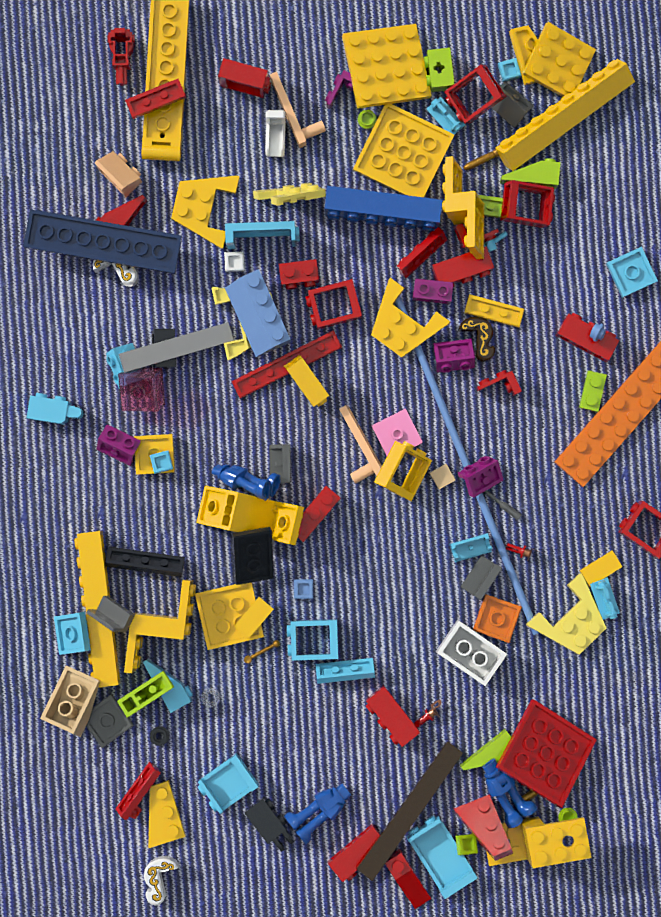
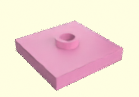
[372,409,423,456]

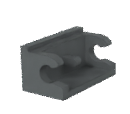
[269,444,291,483]

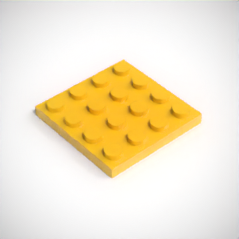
[342,24,432,109]
[353,104,454,197]

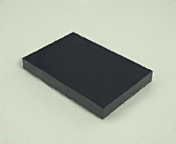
[232,527,274,585]

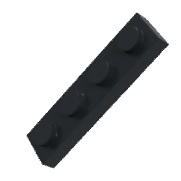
[105,547,185,577]

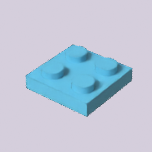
[606,247,658,298]
[54,612,91,655]

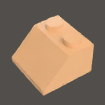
[95,151,142,197]

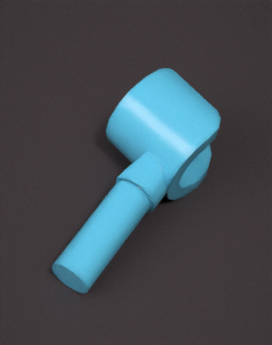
[484,231,508,252]

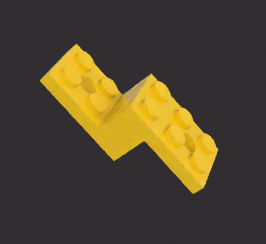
[442,156,484,259]

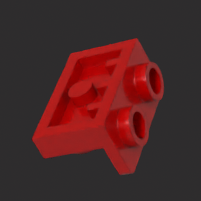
[279,259,319,290]

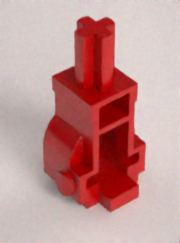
[107,28,135,86]

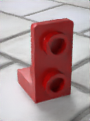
[453,223,499,250]
[476,370,522,396]

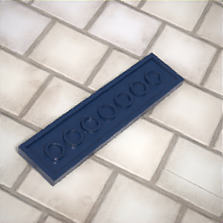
[23,209,182,274]

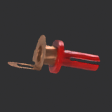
[506,543,543,561]
[414,700,441,728]

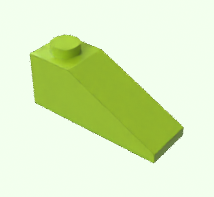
[500,158,561,189]
[117,671,174,718]
[460,729,511,770]

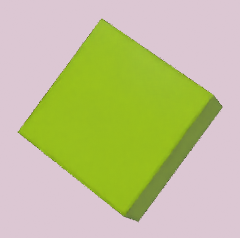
[455,834,478,855]

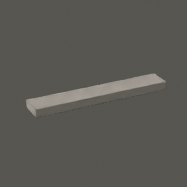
[118,322,234,373]

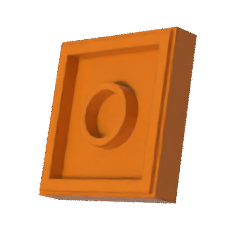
[473,594,522,643]

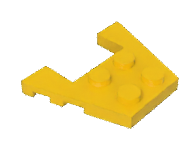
[171,176,240,249]
[371,278,450,358]

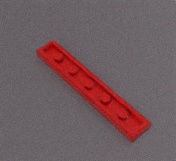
[231,330,342,399]

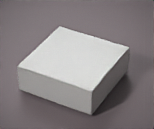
[224,252,245,272]

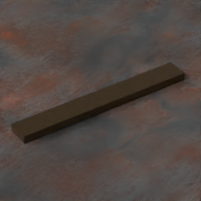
[356,741,463,881]

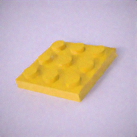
[522,22,596,97]
[195,582,264,650]

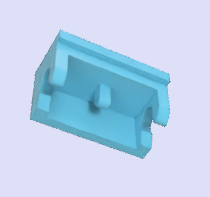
[449,533,492,562]

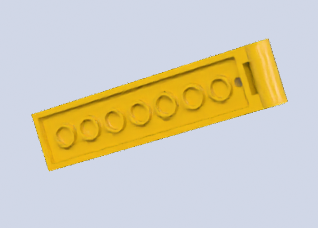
[141,0,190,161]

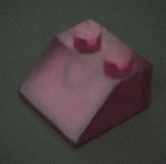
[118,368,165,412]

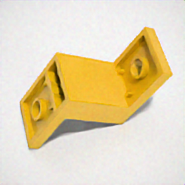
[196,486,304,545]
[124,579,196,673]
[486,816,592,868]

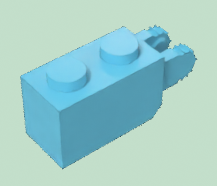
[26,393,84,425]

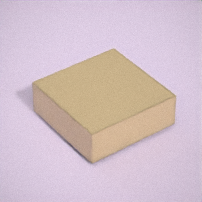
[429,464,455,489]

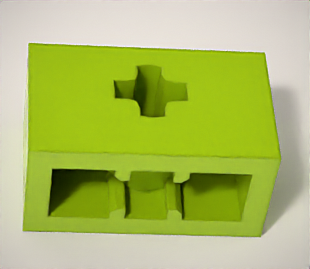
[423,48,454,92]

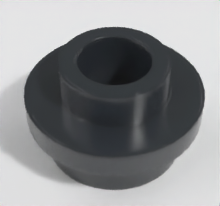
[150,726,169,746]

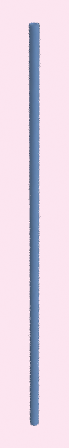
[395,297,539,635]

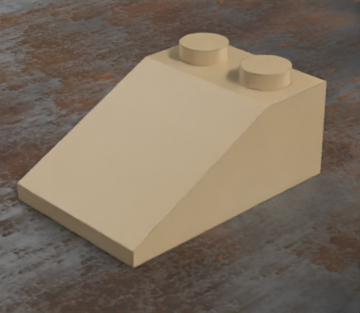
[40,666,100,738]

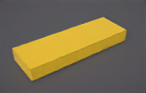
[464,294,524,328]

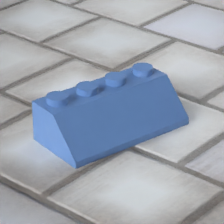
[225,269,291,358]

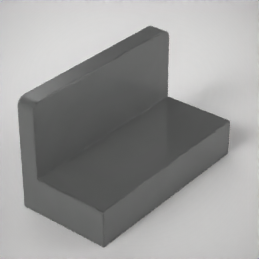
[488,81,534,128]
[461,556,502,600]
[86,596,135,632]

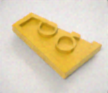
[509,25,538,86]
[148,780,186,848]

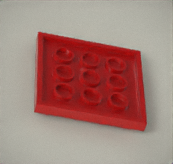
[495,699,597,808]

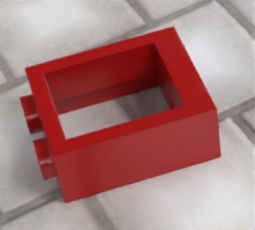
[218,58,271,98]
[444,64,507,124]
[500,180,555,228]
[305,279,362,330]
[618,501,661,559]

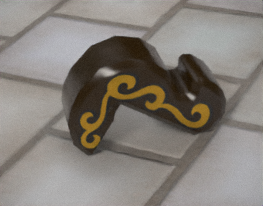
[458,317,495,362]

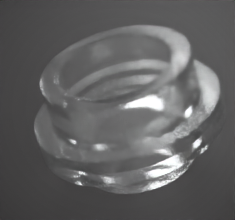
[201,688,220,707]

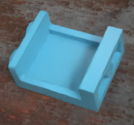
[198,753,259,814]

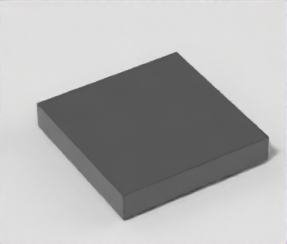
[86,694,134,748]

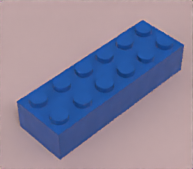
[324,186,443,232]

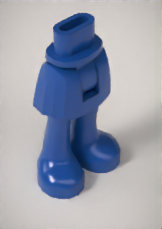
[212,464,281,501]
[482,759,537,828]
[284,784,352,845]

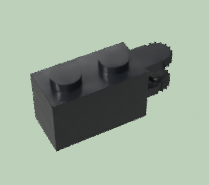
[244,796,295,852]

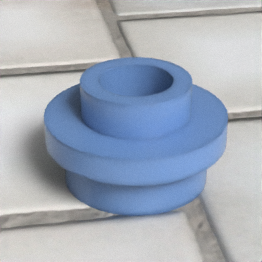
[589,323,606,342]

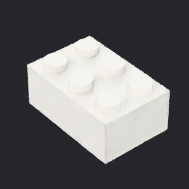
[436,620,507,686]

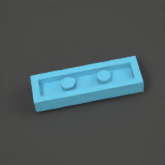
[315,658,375,684]

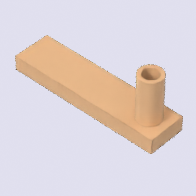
[270,71,326,148]
[339,405,382,483]

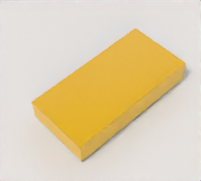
[579,550,623,587]
[234,597,274,639]

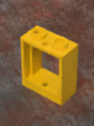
[284,355,329,407]
[374,441,432,502]

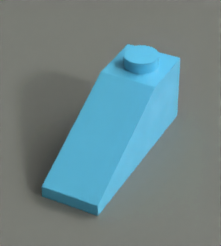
[143,659,193,713]

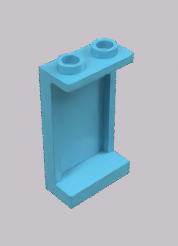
[225,221,300,249]
[406,815,477,899]

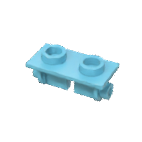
[426,97,465,135]
[590,577,620,620]

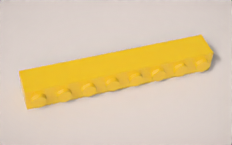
[495,59,635,171]
[75,531,121,688]

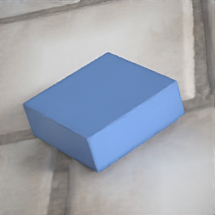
[294,579,313,599]

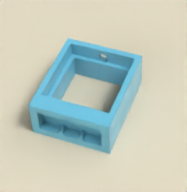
[287,619,338,661]

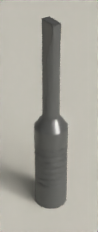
[484,490,522,521]

